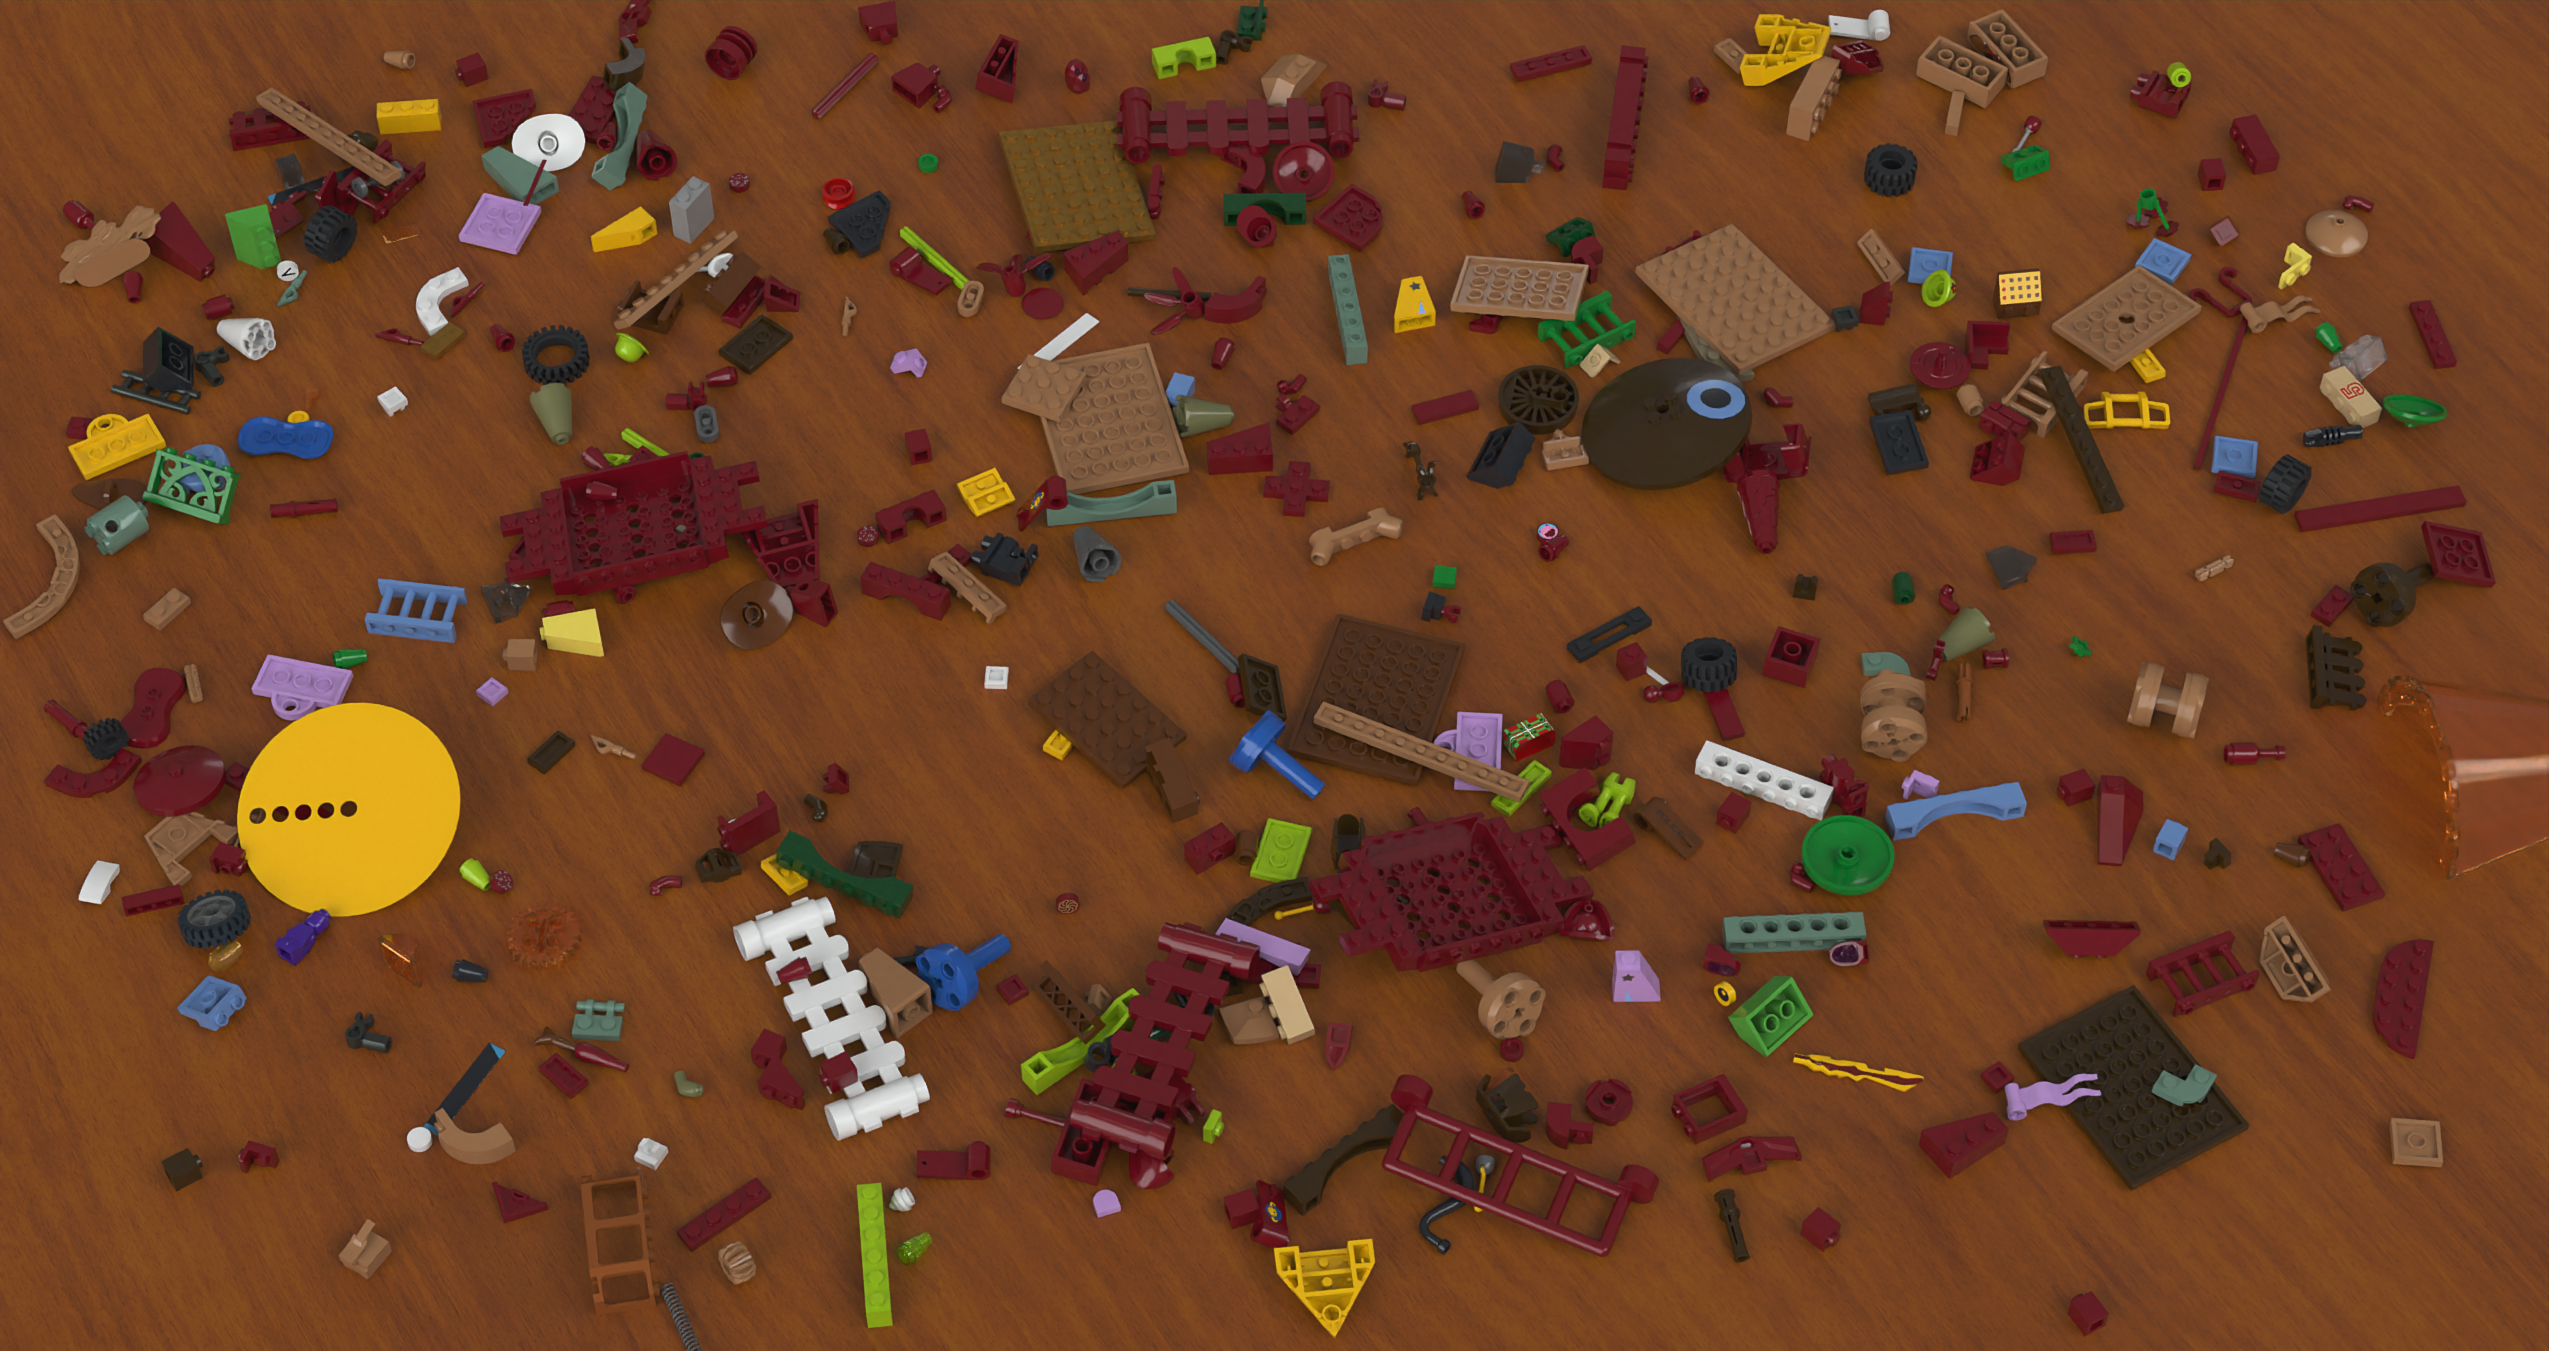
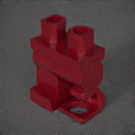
[2130,70,2191,119]
[1819,754,1869,817]

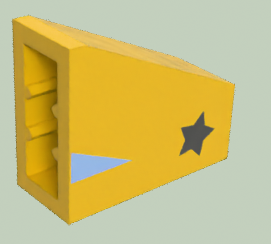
[1394,276,1436,333]

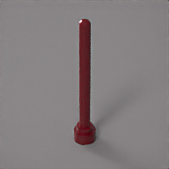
[1005,1098,1066,1128]

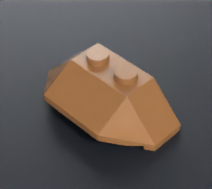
[1261,54,1327,108]
[2260,915,2331,1003]

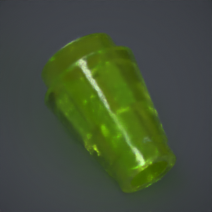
[896,1232,933,1265]

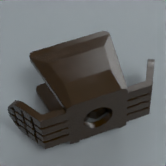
[1330,814,1366,874]
[1476,1074,1538,1143]

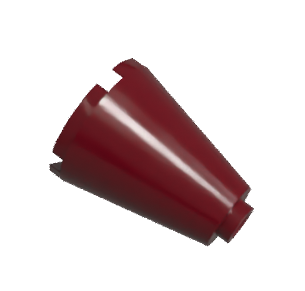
[637,130,677,181]

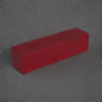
[1656,318,1685,355]
[122,884,185,917]

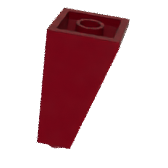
[143,201,215,282]

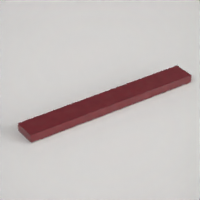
[2294,485,2467,532]

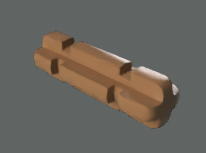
[2194,555,2234,582]
[184,664,203,703]

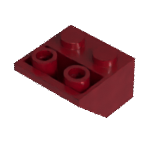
[1970,432,2026,486]

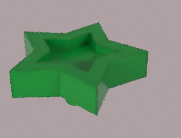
[2069,635,2093,658]

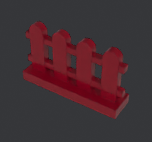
[229,101,311,151]

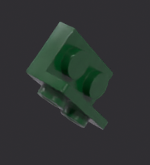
[1237,0,1268,41]
[1545,217,1596,258]

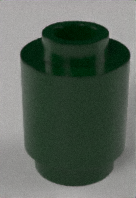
[1891,572,1915,605]

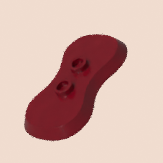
[121,668,187,748]

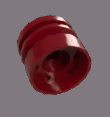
[704,26,758,80]

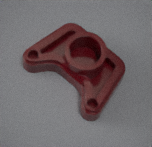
[1469,314,1504,334]

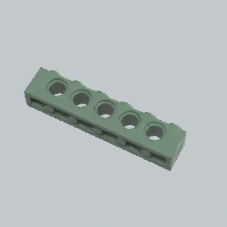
[1328,254,1368,365]
[1722,911,1866,954]

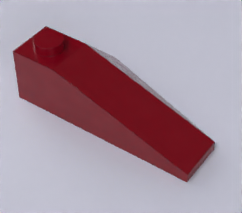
[2097,775,2144,867]

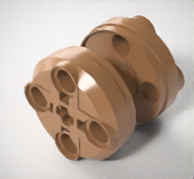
[2127,661,2209,739]
[1860,669,1927,762]

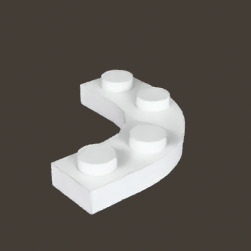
[416,267,469,336]

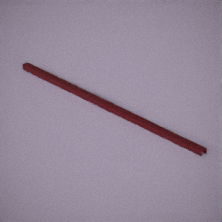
[2193,315,2248,470]

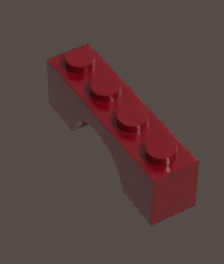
[860,562,951,621]

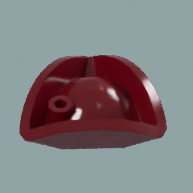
[1558,899,1614,942]

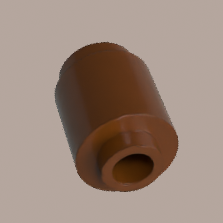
[1234,830,1259,865]

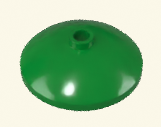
[2383,394,2448,428]

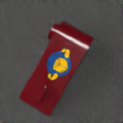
[1016,476,1068,532]
[1250,1180,1290,1250]

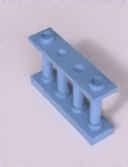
[365,579,468,643]

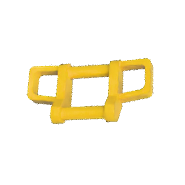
[2083,392,2170,429]

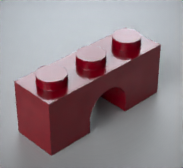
[875,489,947,544]

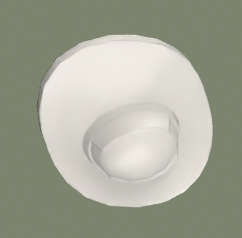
[512,114,585,172]

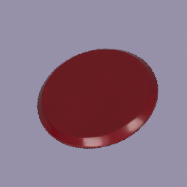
[1022,288,1063,319]

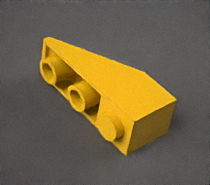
[591,206,658,252]

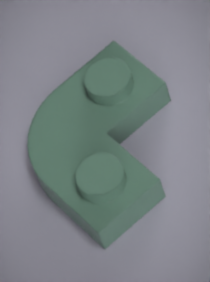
[1861,652,1910,676]
[2152,1064,2217,1106]

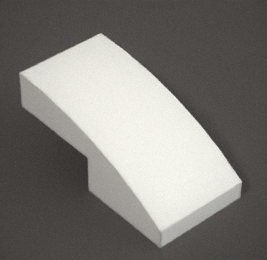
[79,860,120,904]

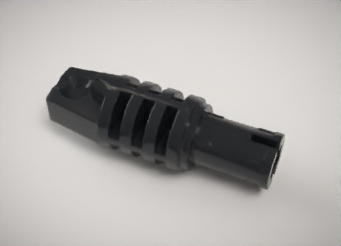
[2303,425,2363,447]

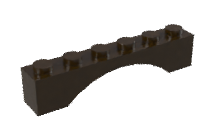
[1283,1104,1411,1216]

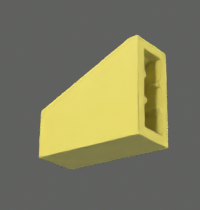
[540,608,604,657]

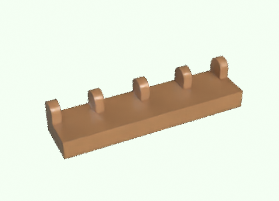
[928,551,1007,625]

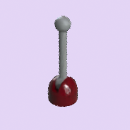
[2012,116,2042,152]

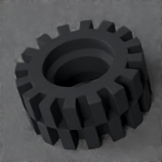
[83,718,129,760]

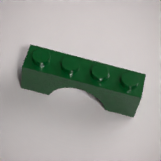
[1223,193,1306,226]

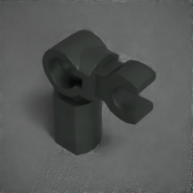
[194,346,230,387]
[345,1012,392,1053]

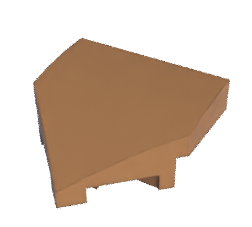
[1542,429,1589,471]

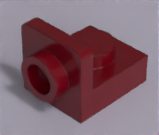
[238,1141,280,1173]

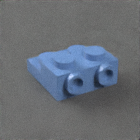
[177,975,247,1032]

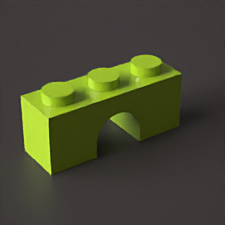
[1152,37,1216,79]

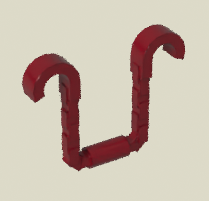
[2189,267,2252,317]

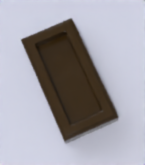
[527,730,576,775]

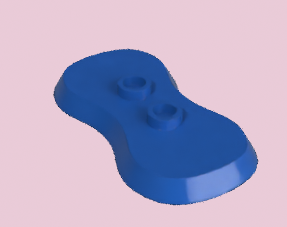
[238,416,334,460]

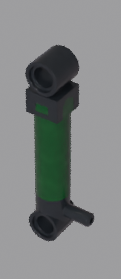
[1084,992,1215,1072]

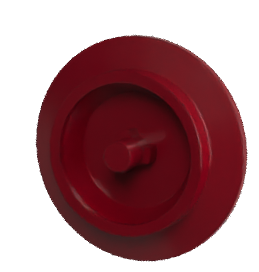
[1910,342,1971,389]

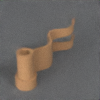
[2240,296,2321,333]

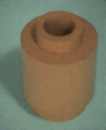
[1957,384,1984,416]

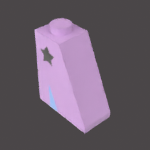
[1612,950,1661,1002]

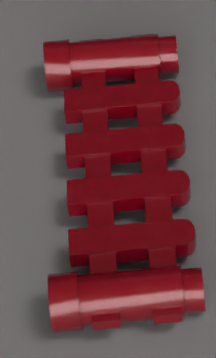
[1117,81,1359,164]
[1070,922,1261,1160]

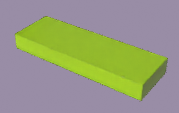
[1491,760,1552,818]

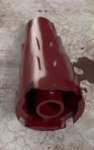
[1736,470,1780,554]

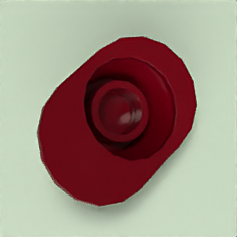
[1237,205,1277,247]

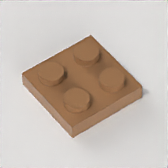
[2389,1118,2443,1167]

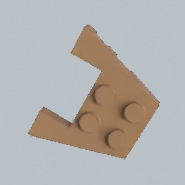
[144,812,239,887]

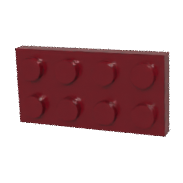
[568,76,617,144]
[2298,823,2385,912]

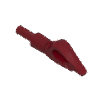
[451,282,484,317]
[375,328,424,346]

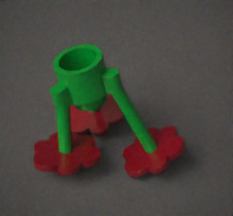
[2126,188,2179,237]

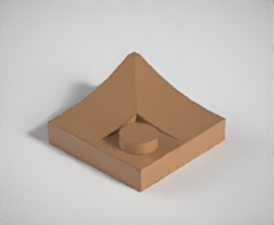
[1219,996,1279,1044]

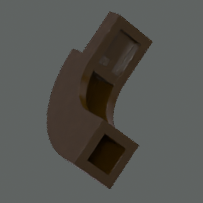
[603,38,645,91]

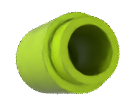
[2167,62,2191,87]

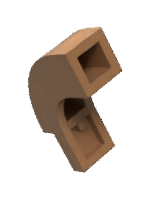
[434,1108,516,1164]

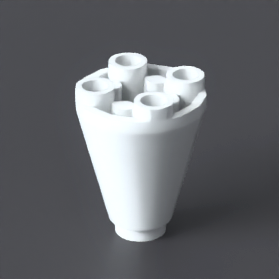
[217,318,276,360]

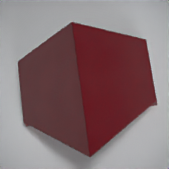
[764,275,801,312]

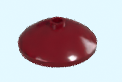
[1273,141,1334,202]

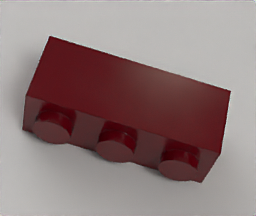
[2229,114,2280,175]

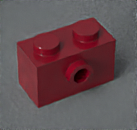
[1184,822,1235,875]

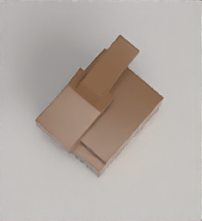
[338,1219,392,1279]

